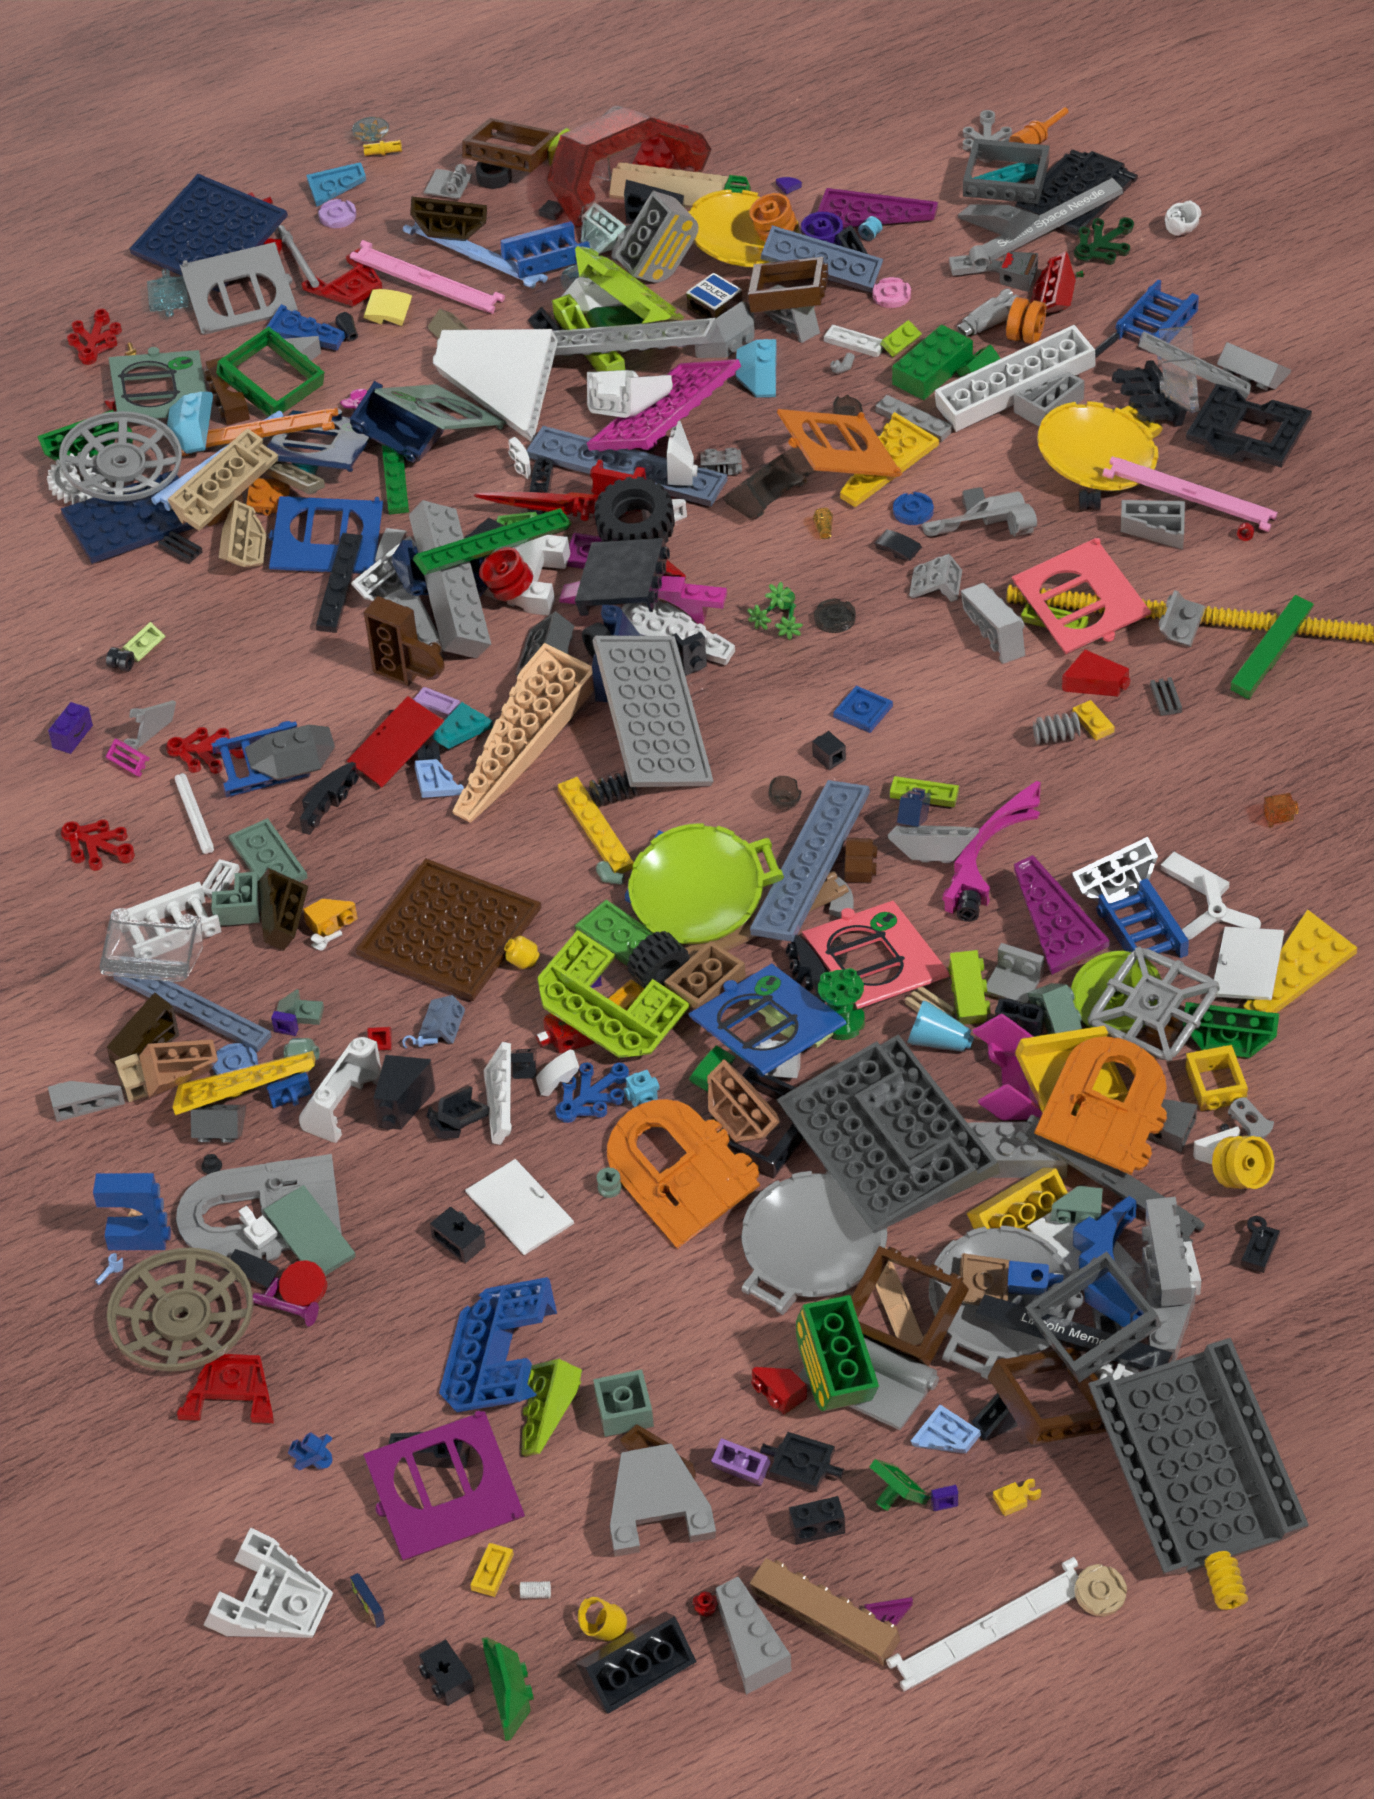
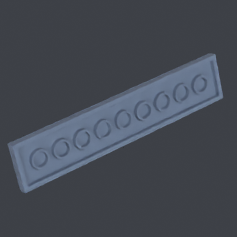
[526,426,728,507]
[750,780,870,942]

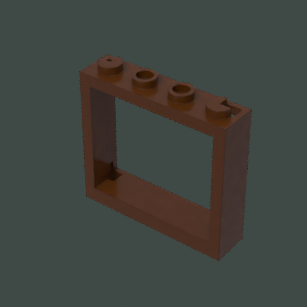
[462,118,559,173]
[748,257,829,313]
[851,1246,969,1367]
[988,1348,1107,1445]

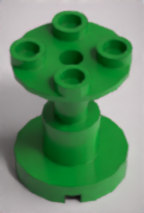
[818,968,865,1040]

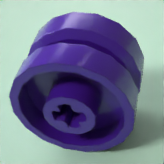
[801,212,843,245]

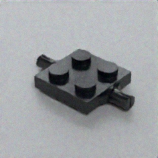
[760,1432,844,1492]

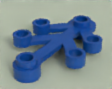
[555,1062,629,1123]

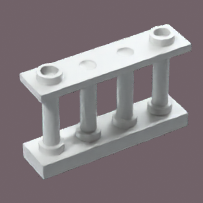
[116,882,221,964]

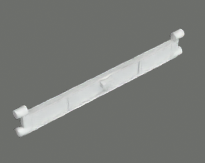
[886,1557,1078,1691]

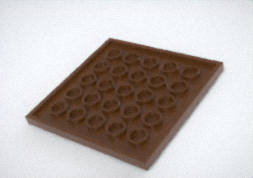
[356,858,541,1001]

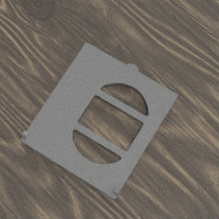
[180,242,298,334]

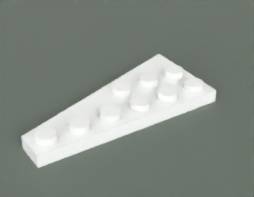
[621,600,735,665]

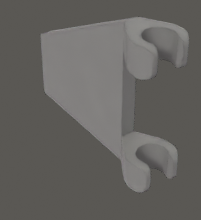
[124,700,176,750]

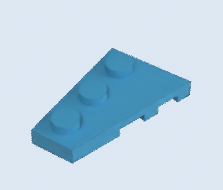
[306,162,366,207]

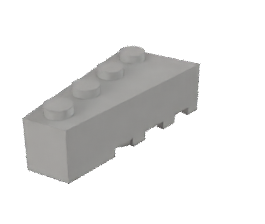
[384,587,443,657]
[1142,1197,1192,1306]
[716,1576,792,1695]

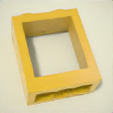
[1185,1045,1248,1111]

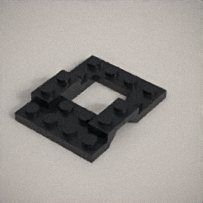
[1186,384,1312,468]

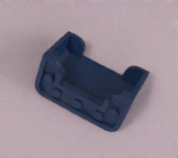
[350,381,444,462]
[391,540,488,597]
[592,605,641,702]

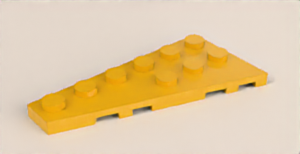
[840,412,939,507]
[173,1051,315,1115]

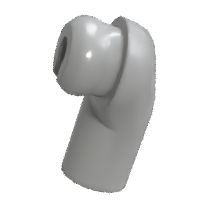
[830,353,855,374]

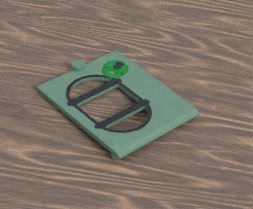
[109,347,207,423]
[375,384,506,430]

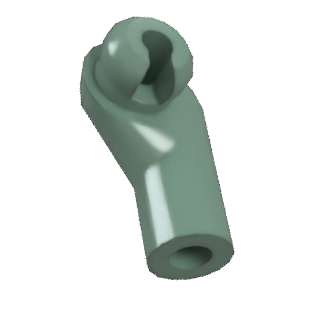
[596,861,625,885]

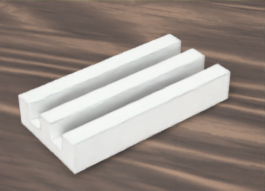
[202,859,240,899]

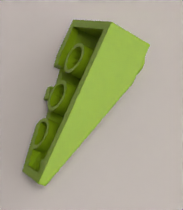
[521,1359,582,1457]

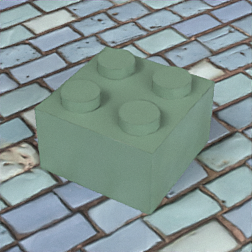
[593,1369,654,1437]

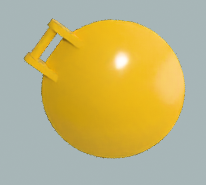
[688,190,801,267]
[1037,401,1163,490]

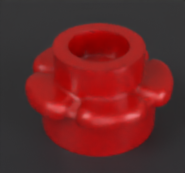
[692,1591,718,1617]

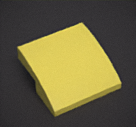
[363,289,412,326]

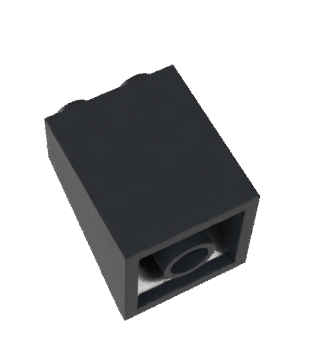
[373,1055,436,1130]

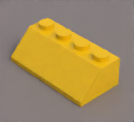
[966,1167,1068,1232]

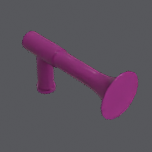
[253,1278,319,1327]

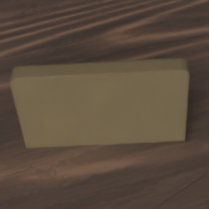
[428,309,469,339]

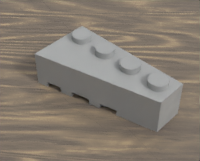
[961,583,1025,664]

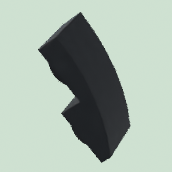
[874,529,922,561]
[223,1249,279,1290]

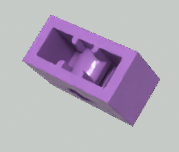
[711,1438,771,1486]

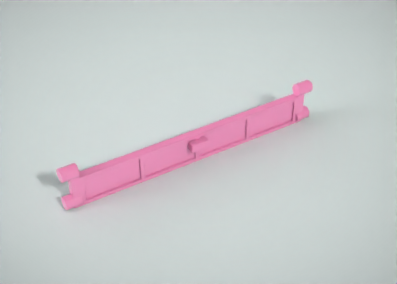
[350,240,505,314]
[1102,456,1278,532]

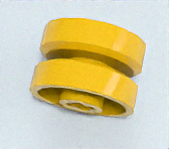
[1212,1136,1275,1189]

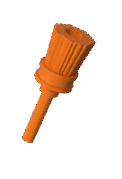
[1008,107,1069,145]

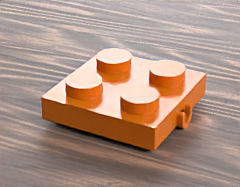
[246,478,291,516]

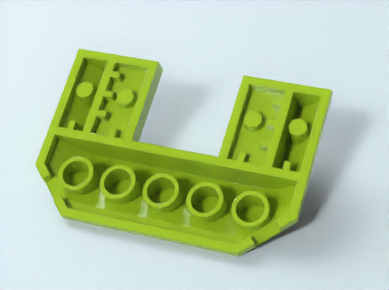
[575,246,684,324]
[537,930,690,1058]

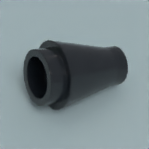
[335,312,358,341]

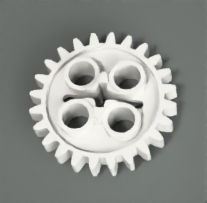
[47,452,113,505]

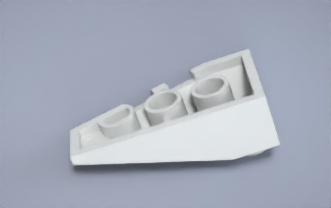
[667,420,698,486]

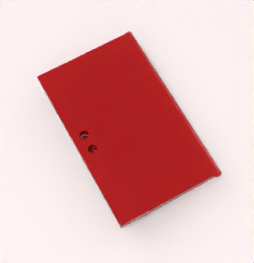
[347,696,444,788]

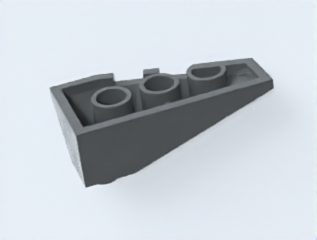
[958,204,1039,240]

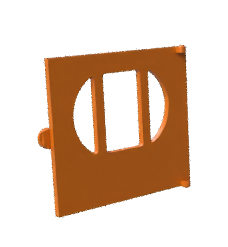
[777,409,902,477]

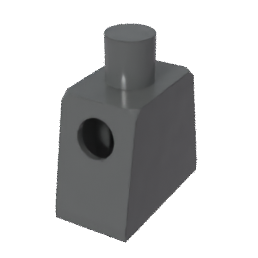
[1148,1099,1197,1153]

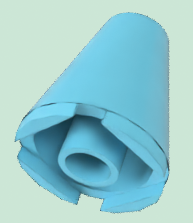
[907,1000,974,1052]

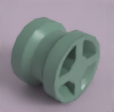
[597,1167,622,1198]

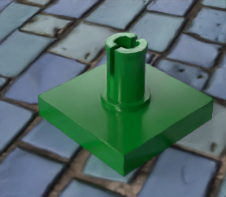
[869,1459,931,1511]

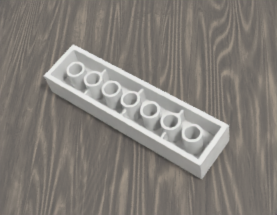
[935,325,1095,432]

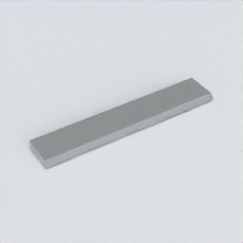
[1138,331,1251,399]

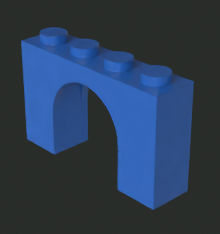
[93,1173,171,1250]

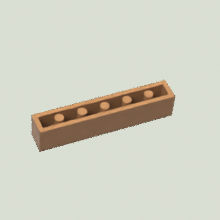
[749,1558,901,1666]

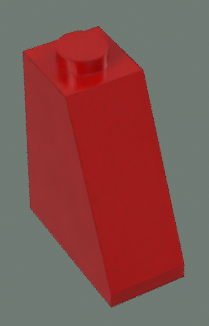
[1062,649,1131,697]

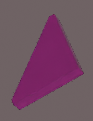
[865,1597,913,1626]

